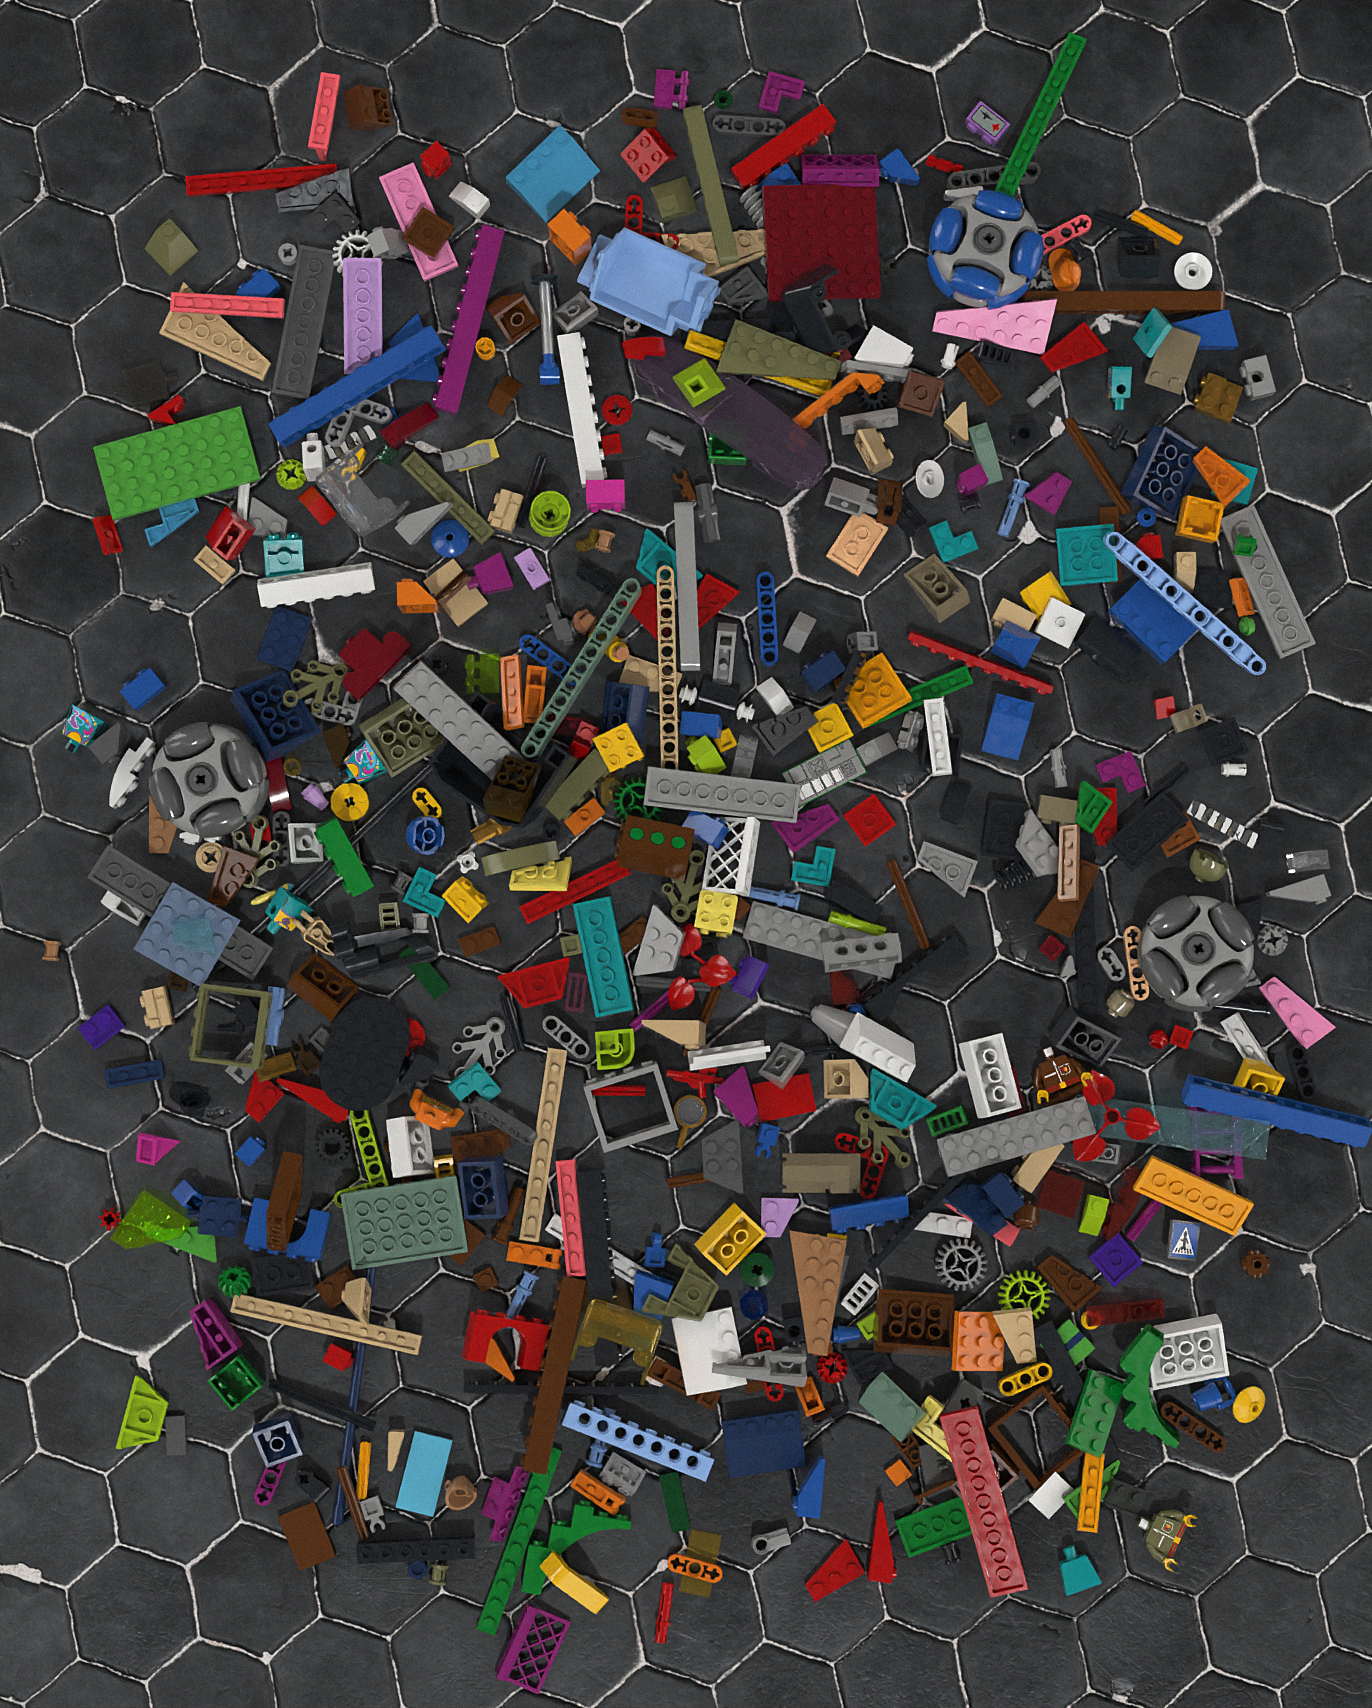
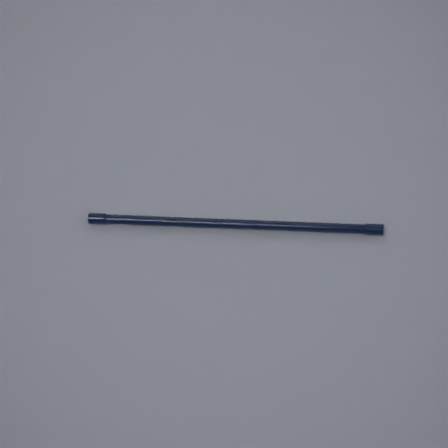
[331,1267,376,1525]

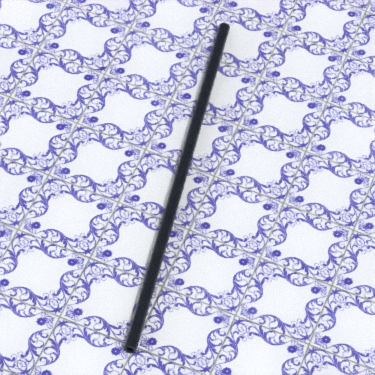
[192,761,433,993]

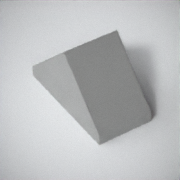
[783,612,817,654]

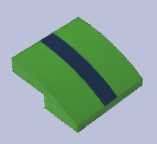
[1039,1319,1095,1366]

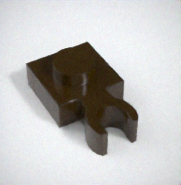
[291,1041,321,1076]

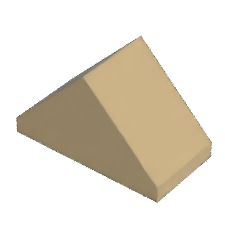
[943,402,969,443]

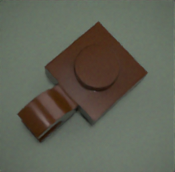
[673,470,696,503]

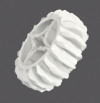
[332,230,383,276]

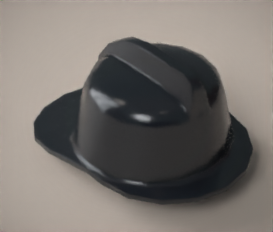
[169,1082,211,1118]

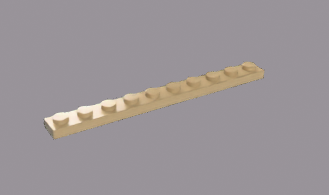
[519,1048,567,1242]
[230,1294,423,1355]

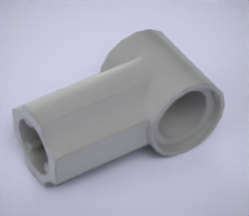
[751,1527,791,1554]

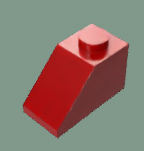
[1123,533,1163,566]

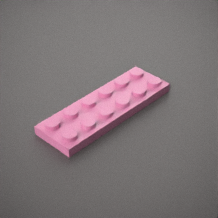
[379,162,459,282]

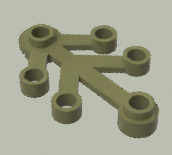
[283,660,349,713]
[234,815,282,888]
[661,850,715,922]
[855,1107,911,1169]

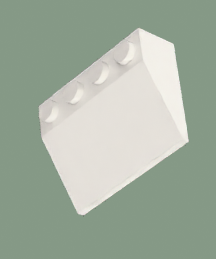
[671,1306,747,1395]
[1141,1313,1229,1390]

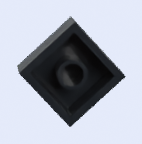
[920,730,964,777]

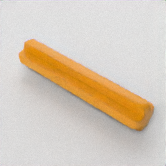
[1131,210,1183,245]
[356,1441,371,1500]

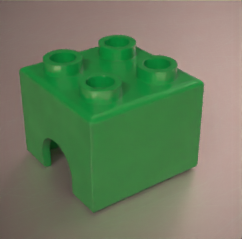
[708,421,748,465]
[208,1353,266,1411]

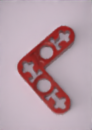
[625,195,679,250]
[834,1133,889,1199]

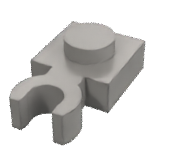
[359,1495,386,1533]

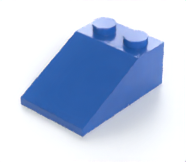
[981,693,1034,761]
[792,1454,825,1518]

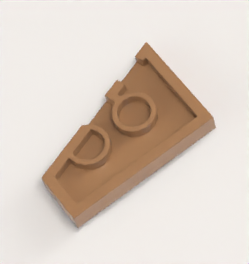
[149,796,177,854]

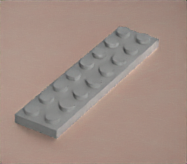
[1220,505,1316,659]
[393,660,529,780]
[643,766,801,823]
[743,901,901,980]
[936,1096,1096,1177]

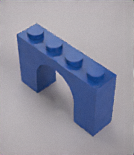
[244,1198,333,1263]

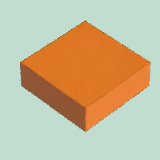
[884,1459,912,1486]

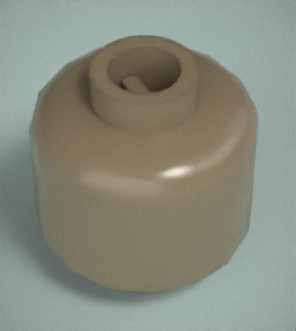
[1106,988,1135,1018]

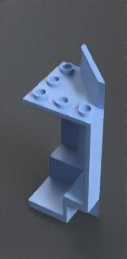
[577,227,722,336]

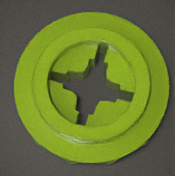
[276,459,306,490]

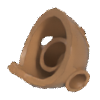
[445,1475,477,1510]

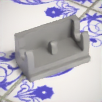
[225,1042,269,1085]

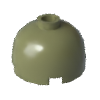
[1190,848,1229,883]

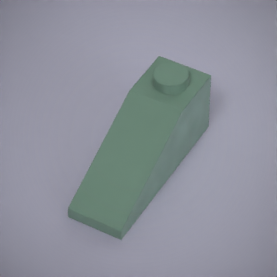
[968,422,1003,486]

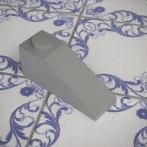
[395,502,454,545]
[713,622,737,686]
[1266,874,1331,905]

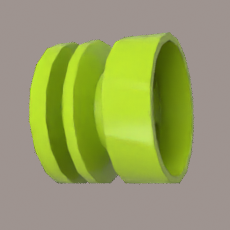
[529,491,571,537]

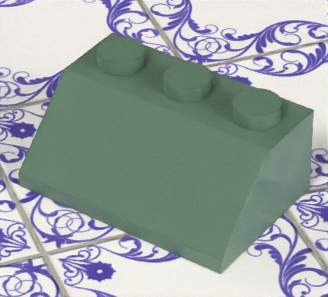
[859,1372,927,1442]

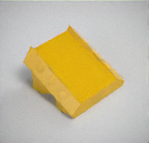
[1020,571,1071,622]

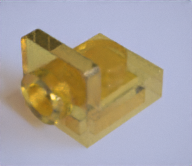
[601,778,620,806]

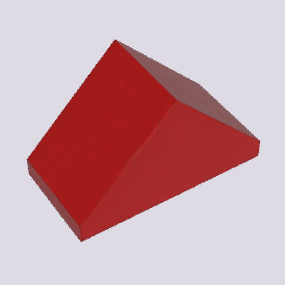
[298,486,337,527]

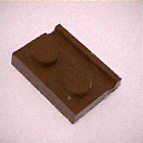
[315,1265,357,1310]

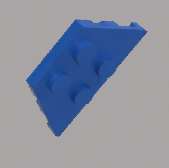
[388,314,440,383]

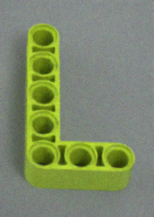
[334,1110,390,1208]

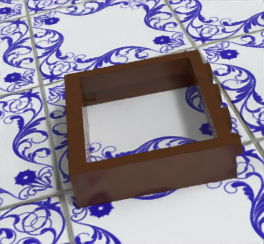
[266,1151,303,1252]
[986,1384,1085,1491]

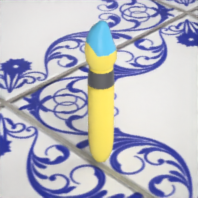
[250,883,295,905]

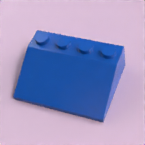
[1107,579,1197,666]
[828,1193,909,1233]

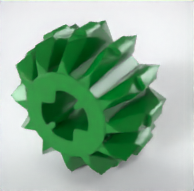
[218,1265,251,1299]

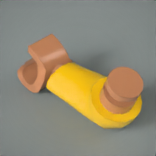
[572,609,629,662]

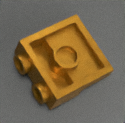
[1193,373,1243,424]

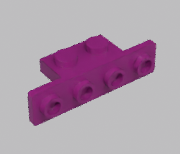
[481,1466,527,1542]

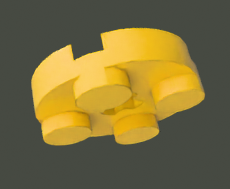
[331,783,370,822]

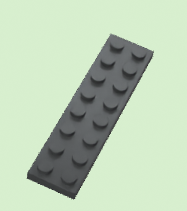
[272,245,337,400]

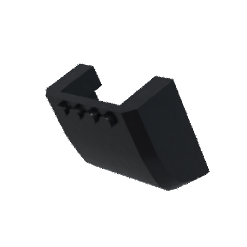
[428,692,578,828]

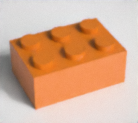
[547,209,592,266]

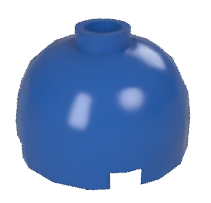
[405,816,445,855]

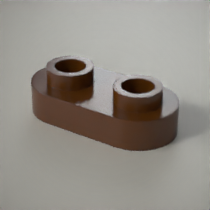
[621,107,659,128]

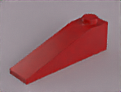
[276,1078,350,1123]
[867,1500,897,1584]

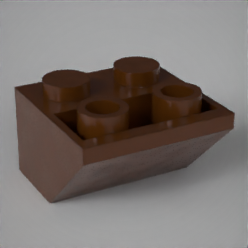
[344,85,393,131]

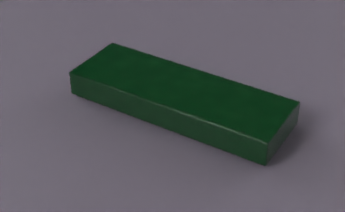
[399,947,450,1000]
[659,1471,691,1533]

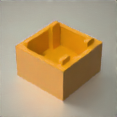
[1175,495,1224,543]

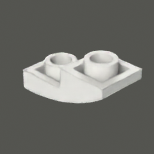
[179,832,222,845]

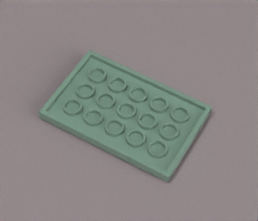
[340,1175,468,1270]

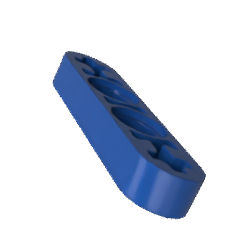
[519,634,581,686]

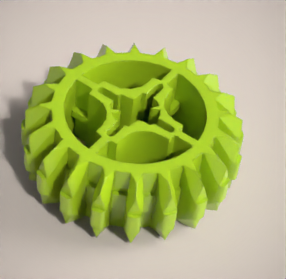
[998,1270,1050,1319]

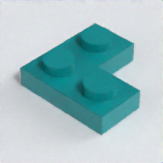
[929,521,979,563]
[791,846,836,887]
[403,867,446,918]
[447,1061,501,1102]

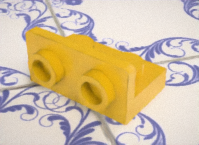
[442,876,489,923]

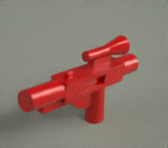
[666,1067,724,1098]

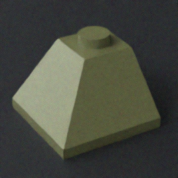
[650,176,698,224]
[145,218,198,276]

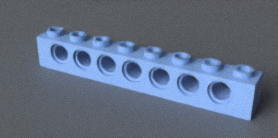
[560,1400,714,1482]

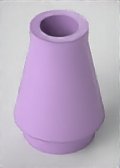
[301,783,329,811]

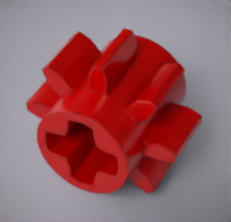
[98,1207,124,1231]

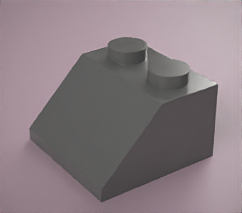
[88,722,127,768]

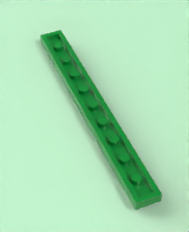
[995,32,1087,197]
[476,1447,562,1636]

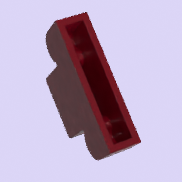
[339,628,412,703]

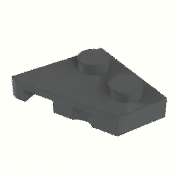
[720,266,768,305]

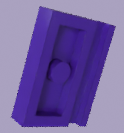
[78,1005,126,1050]

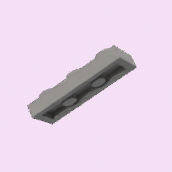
[840,407,898,435]
[441,443,492,472]

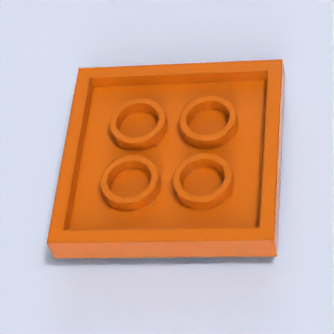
[951,1311,1004,1371]

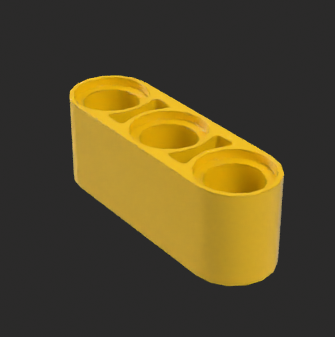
[997,1361,1052,1396]

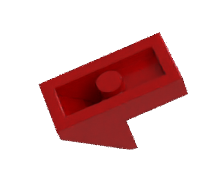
[147,395,186,426]
[568,719,600,761]

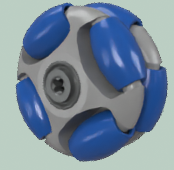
[926,190,1044,310]

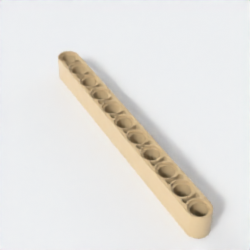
[657,566,679,770]

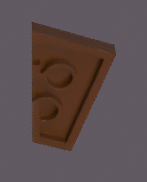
[1036,1255,1103,1312]

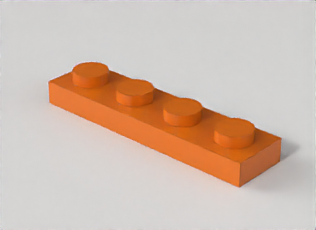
[500,654,524,731]

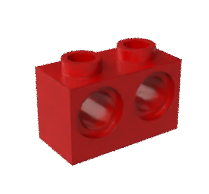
[420,141,452,180]

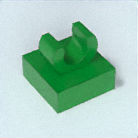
[1233,533,1257,557]

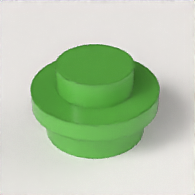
[1239,617,1255,636]

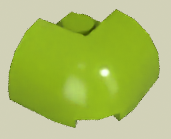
[595,1029,635,1070]

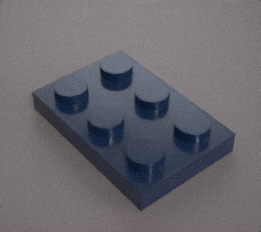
[257,606,313,672]

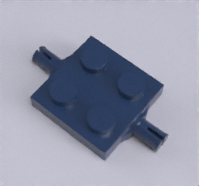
[186,1194,250,1237]

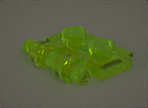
[465,654,499,693]

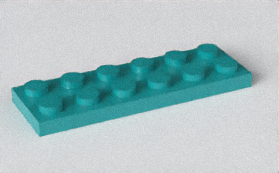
[573,896,634,1017]

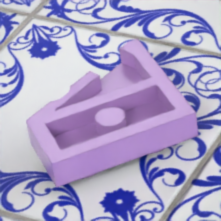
[761,1198,799,1237]

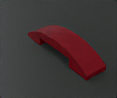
[260,752,292,813]

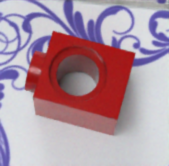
[322,1342,354,1371]

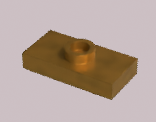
[255,1051,297,1082]

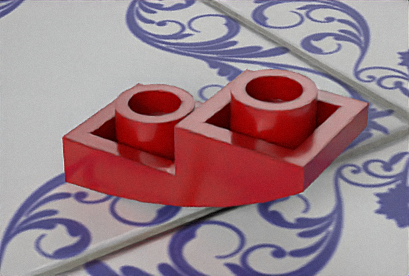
[622,337,666,360]

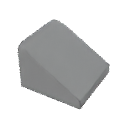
[1059,955,1076,977]

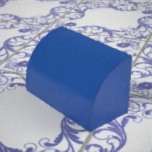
[680,711,722,739]

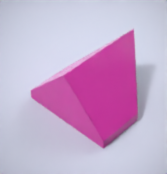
[136,1132,181,1166]

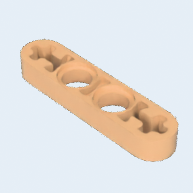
[1123,926,1149,1001]

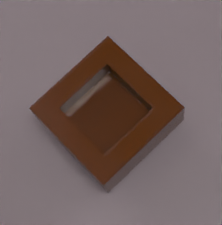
[473,1266,499,1293]

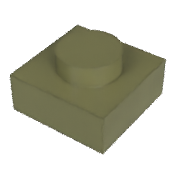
[560,934,583,957]

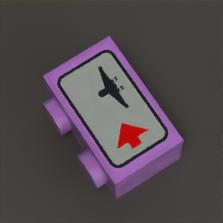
[965,101,1010,147]

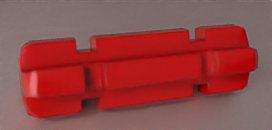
[926,155,963,173]

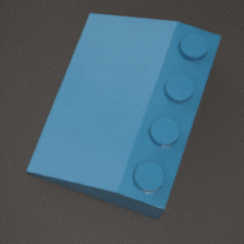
[506,125,600,223]

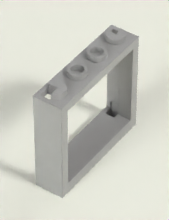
[583,1060,678,1153]

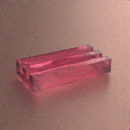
[564,973,588,1013]

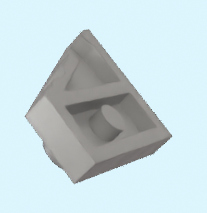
[248,498,288,537]

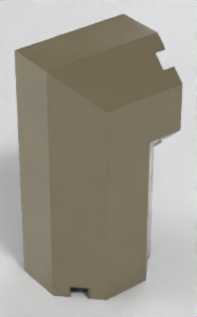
[782,1153,860,1193]

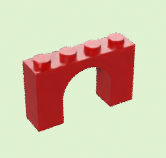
[462,1309,549,1371]

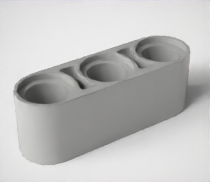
[543,1016,590,1058]

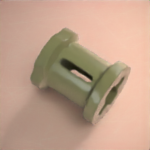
[429,1562,449,1586]

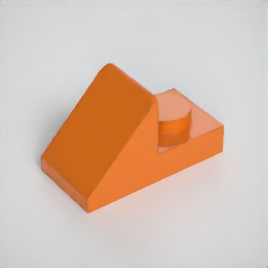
[795,1376,825,1417]

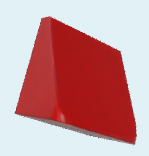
[1153,696,1176,720]

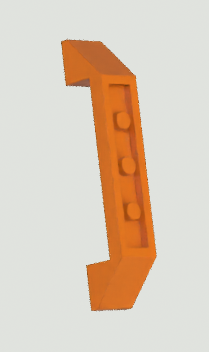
[787,372,885,453]

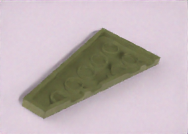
[715,319,842,381]

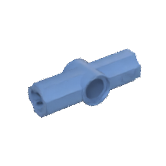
[266,986,285,1046]

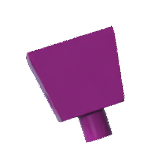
[466,552,513,595]

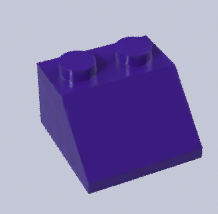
[729,955,769,1000]

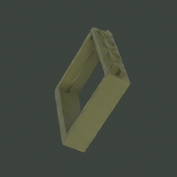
[188,983,273,1070]

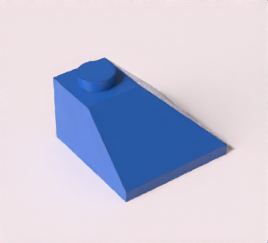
[990,620,1041,669]

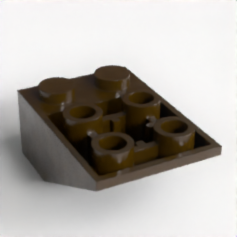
[483,755,541,823]

